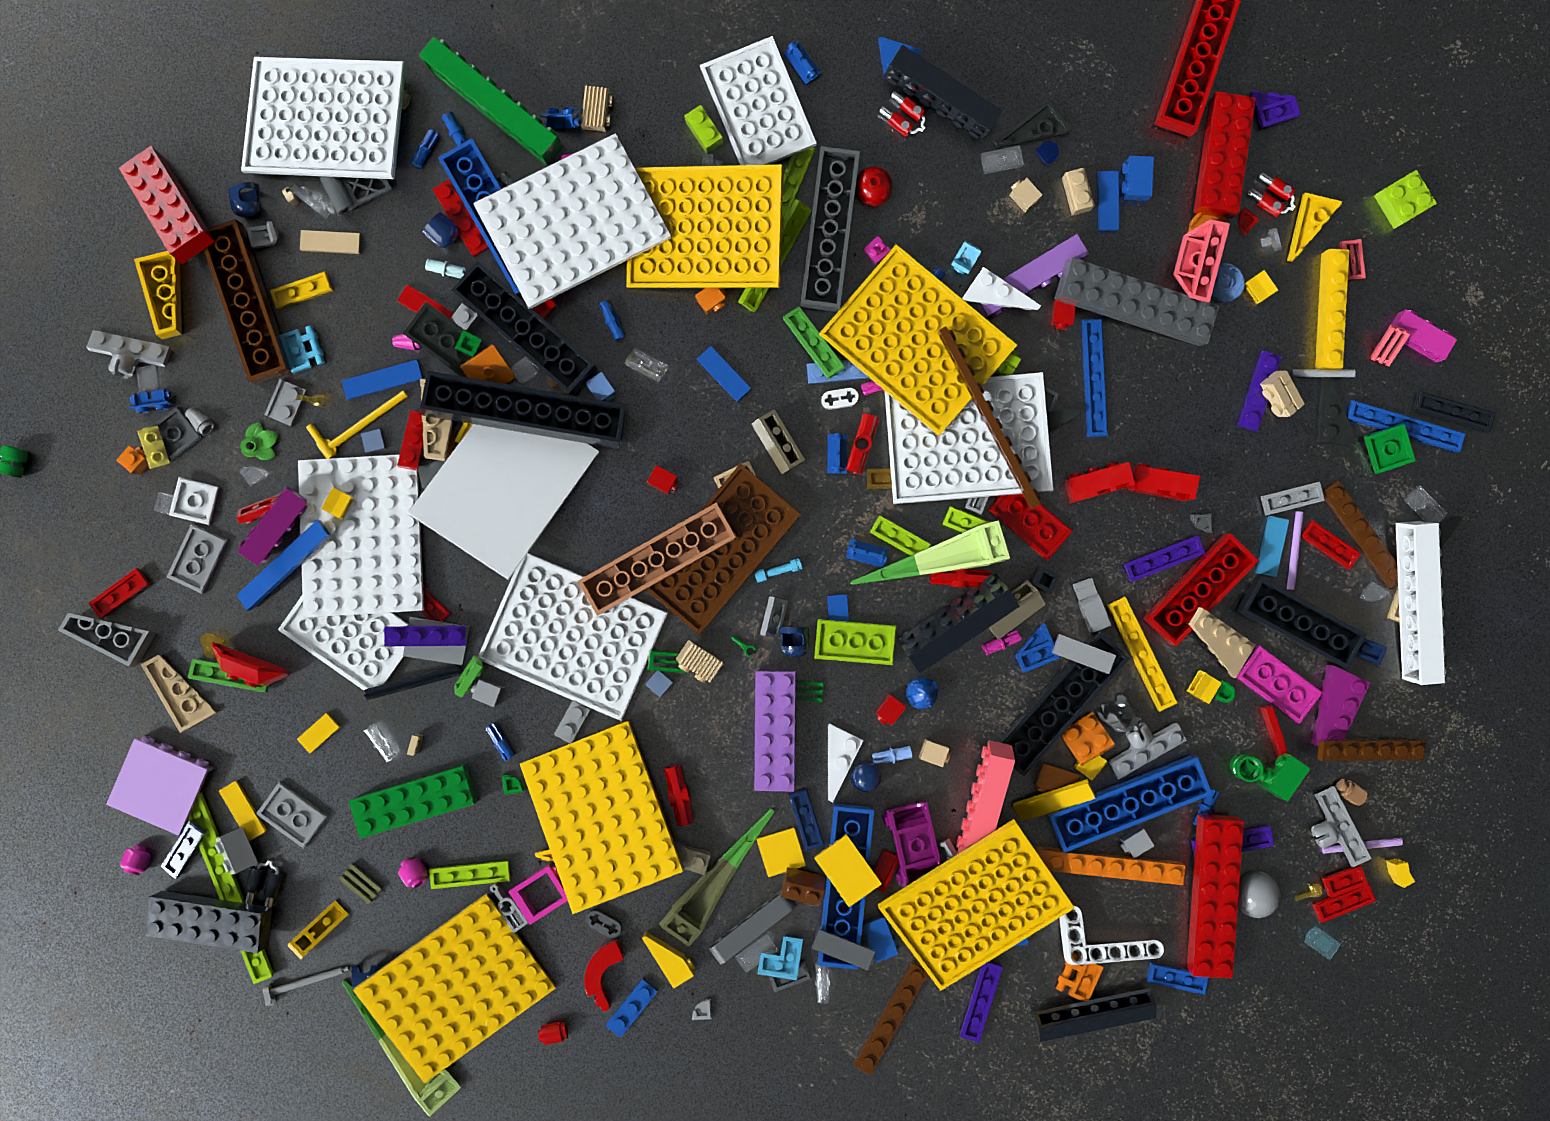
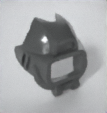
[1098,694,1142,732]

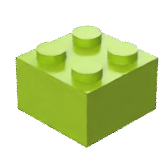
[1374,170,1437,229]

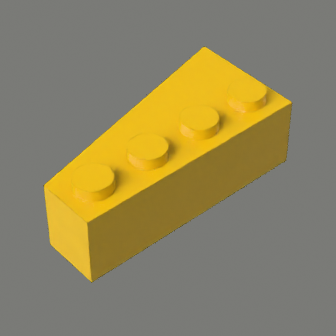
[134,251,182,340]

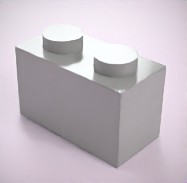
[215,827,258,875]

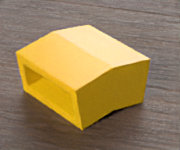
[1244,270,1278,304]
[321,487,355,520]
[1187,670,1221,704]
[1074,756,1107,781]
[1386,858,1415,888]

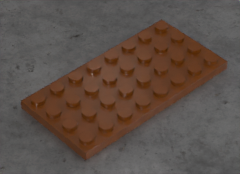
[645,463,801,635]

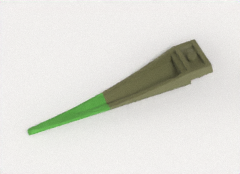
[659,808,774,946]

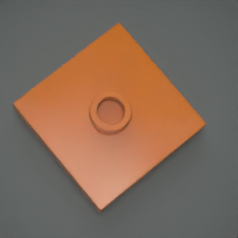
[460,344,516,384]

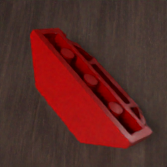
[211,642,291,688]

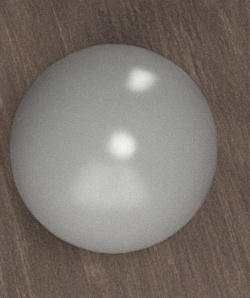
[1238,870,1281,918]

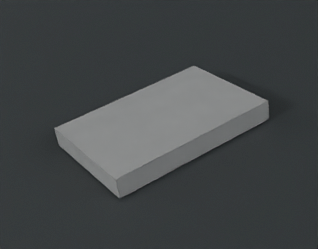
[167,524,229,594]
[403,616,469,665]
[256,781,328,849]

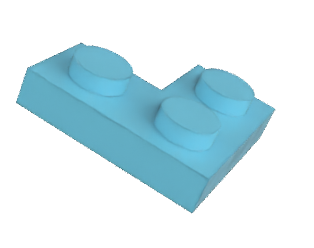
[757,936,803,981]

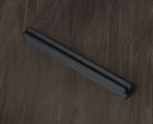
[363,665,462,700]

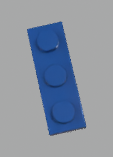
[605,978,658,1038]

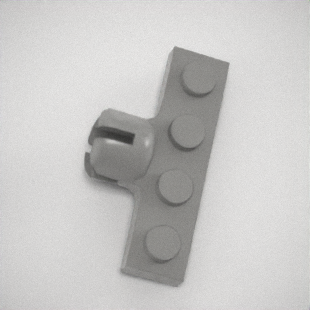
[86,330,172,379]
[1108,722,1187,780]
[1311,786,1372,867]

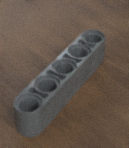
[708,891,797,964]

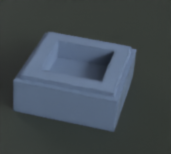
[361,429,386,453]
[645,671,673,697]

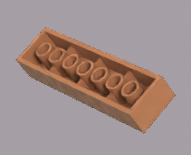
[578,503,738,616]

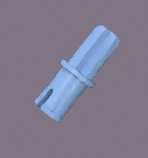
[872,746,912,765]

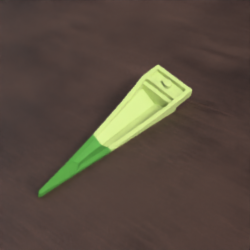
[850,520,1010,585]
[342,980,461,1116]

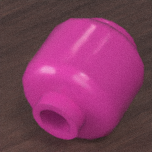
[120,845,151,876]
[398,858,428,888]

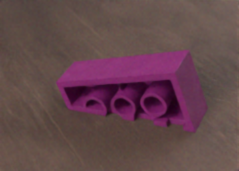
[238,486,308,566]
[1311,665,1370,747]

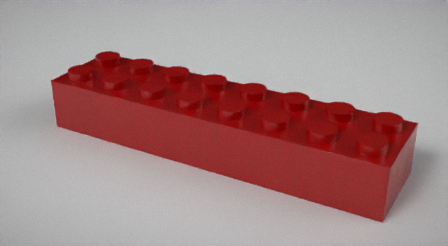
[1154,0,1241,137]
[1187,814,1244,978]

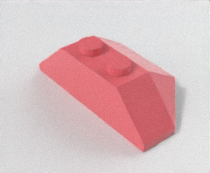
[1173,219,1230,303]

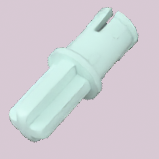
[425,258,466,279]

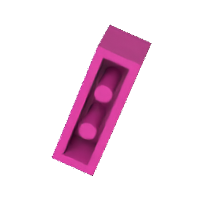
[1391,310,1457,362]

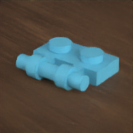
[279,325,325,373]

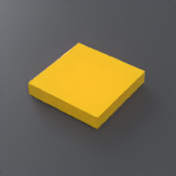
[757,827,806,877]

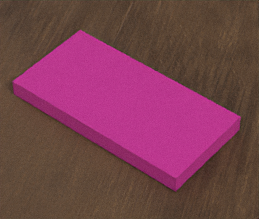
[1236,645,1323,724]

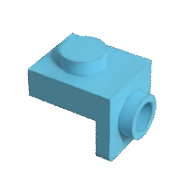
[951,240,982,274]

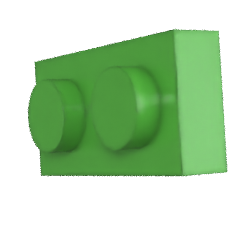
[454,655,483,698]

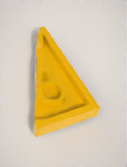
[1287,193,1342,262]

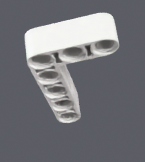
[1059,906,1164,965]

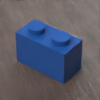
[1122,156,1154,201]
[862,913,900,963]

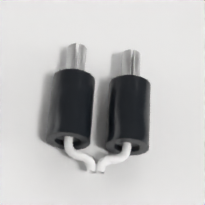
[244,860,284,907]

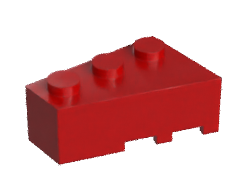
[1064,461,1136,503]
[1128,463,1200,501]

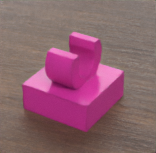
[863,236,891,264]

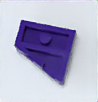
[1249,90,1301,129]

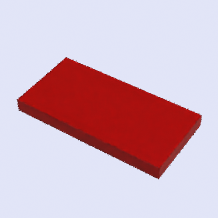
[987,494,1073,561]

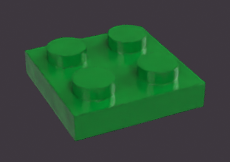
[1363,423,1416,474]

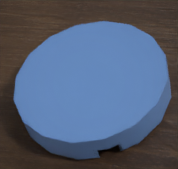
[1211,263,1245,303]

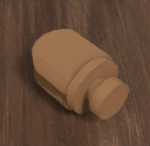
[1336,779,1367,805]

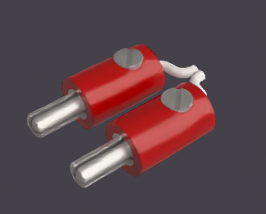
[879,91,926,137]
[1248,172,1296,217]

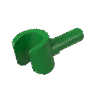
[731,635,756,657]

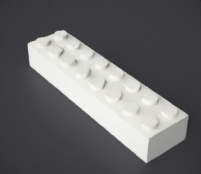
[1396,521,1446,685]

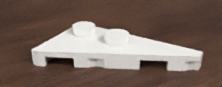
[962,267,1041,310]
[828,723,863,802]

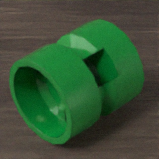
[0,445,29,478]
[1230,753,1263,782]

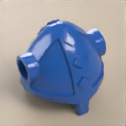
[905,678,939,709]

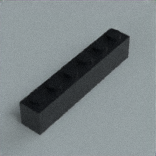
[1034,988,1156,1042]

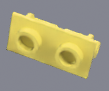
[137,425,170,469]

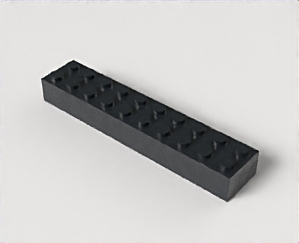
[420,371,626,449]

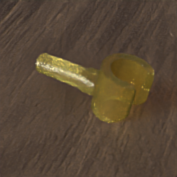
[296,395,326,406]
[1294,884,1322,901]

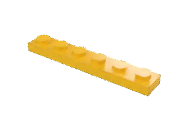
[1106,597,1177,712]

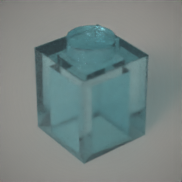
[1304,926,1341,960]

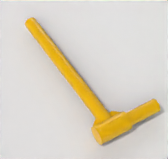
[306,391,408,459]

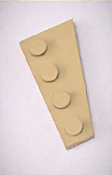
[420,379,453,461]
[1189,607,1255,678]
[141,655,218,733]

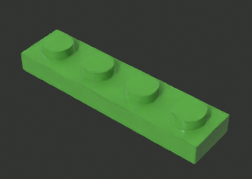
[783,306,844,380]
[188,659,269,693]

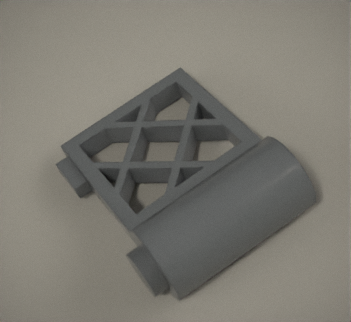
[320,176,392,215]

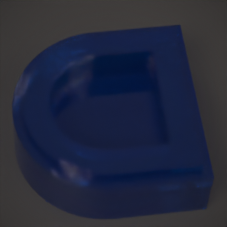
[1035,141,1059,166]

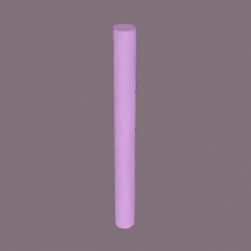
[1287,511,1304,590]
[1322,837,1403,854]

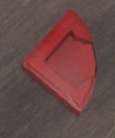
[1238,207,1259,235]

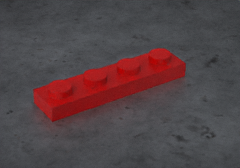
[432,179,489,257]

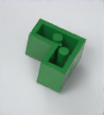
[1256,753,1310,802]

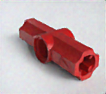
[845,413,880,475]
[930,568,991,588]
[664,764,694,827]

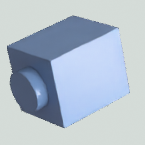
[586,372,617,402]

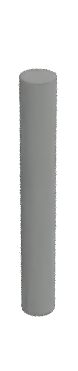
[1292,369,1355,377]

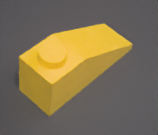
[288,900,349,960]
[642,932,696,988]

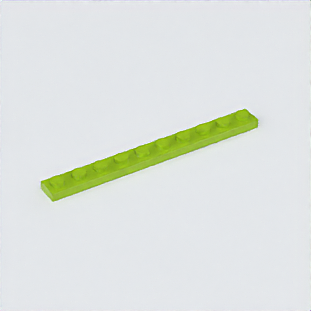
[188,793,274,984]

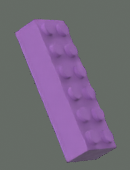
[754,670,797,792]

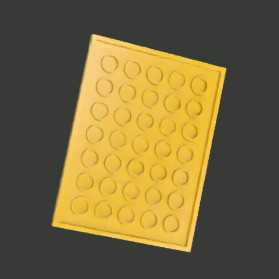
[627,165,784,288]
[819,245,1017,436]
[520,721,684,914]
[878,819,1075,991]
[353,893,556,1084]

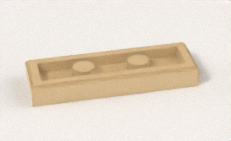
[300,230,361,254]

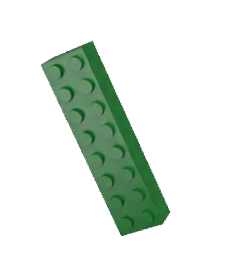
[419,37,562,166]

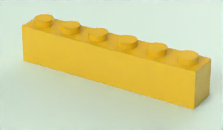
[1315,249,1349,369]

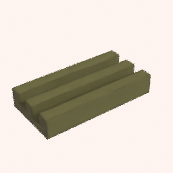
[339,863,383,904]

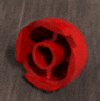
[855,166,893,207]

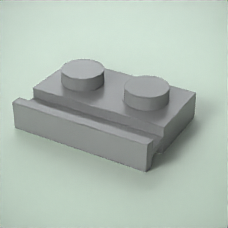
[264,379,308,427]

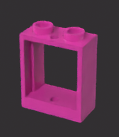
[508,863,568,925]

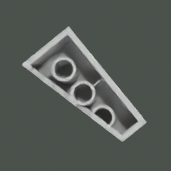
[58,613,156,668]

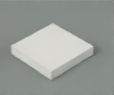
[169,477,220,525]

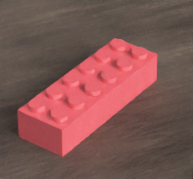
[956,740,1015,854]

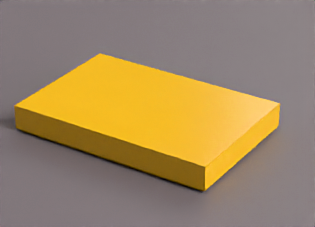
[814,834,882,907]

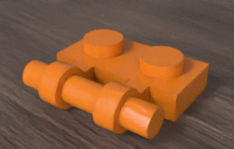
[1056,952,1104,1002]

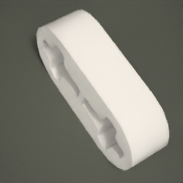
[821,388,858,410]

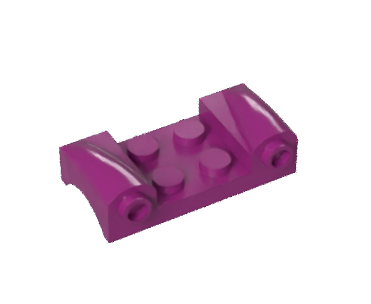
[883,801,941,887]

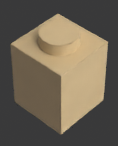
[1009,178,1042,212]
[919,739,951,767]

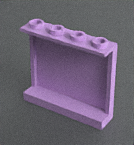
[106,736,214,835]

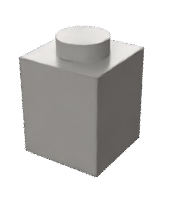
[450,303,482,333]
[471,679,504,707]
[1120,826,1154,858]

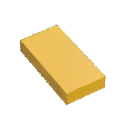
[297,713,341,754]

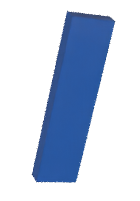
[342,360,424,400]

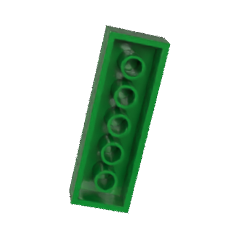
[348,764,478,839]

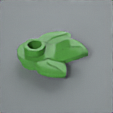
[240,422,279,460]

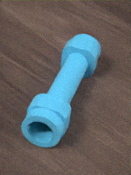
[754,558,802,583]

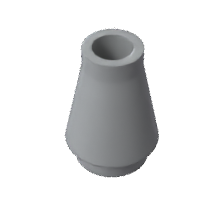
[185,407,215,435]

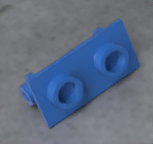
[783,42,822,84]
[540,106,583,129]
[128,389,175,413]
[827,433,847,474]
[846,539,889,568]

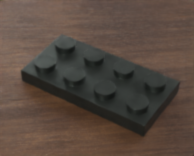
[402,301,487,377]

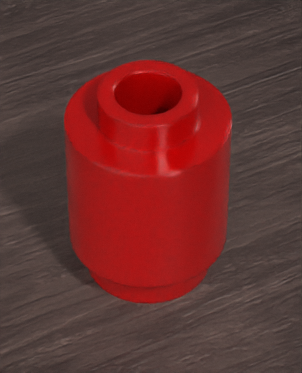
[538,1021,568,1045]

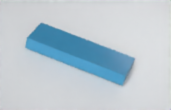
[1255,516,1289,577]

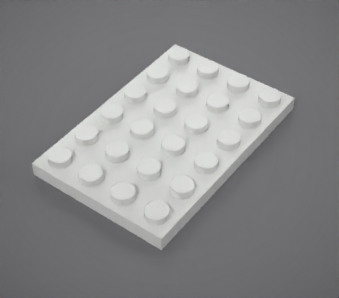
[700,36,817,165]
[278,595,408,690]

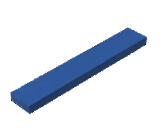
[1081,319,1108,437]
[1347,400,1466,453]
[237,520,331,611]

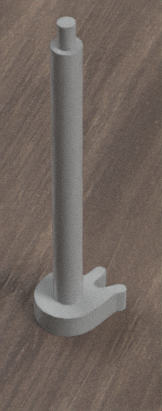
[263,967,349,1006]

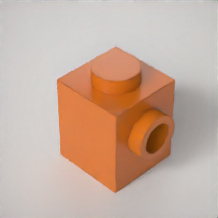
[695,288,727,315]
[116,445,149,475]

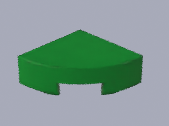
[502,774,525,795]

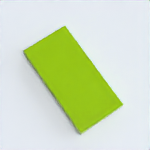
[814,619,896,665]

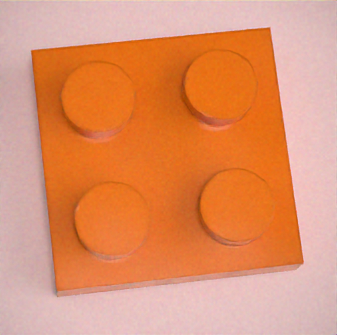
[1061,712,1115,766]

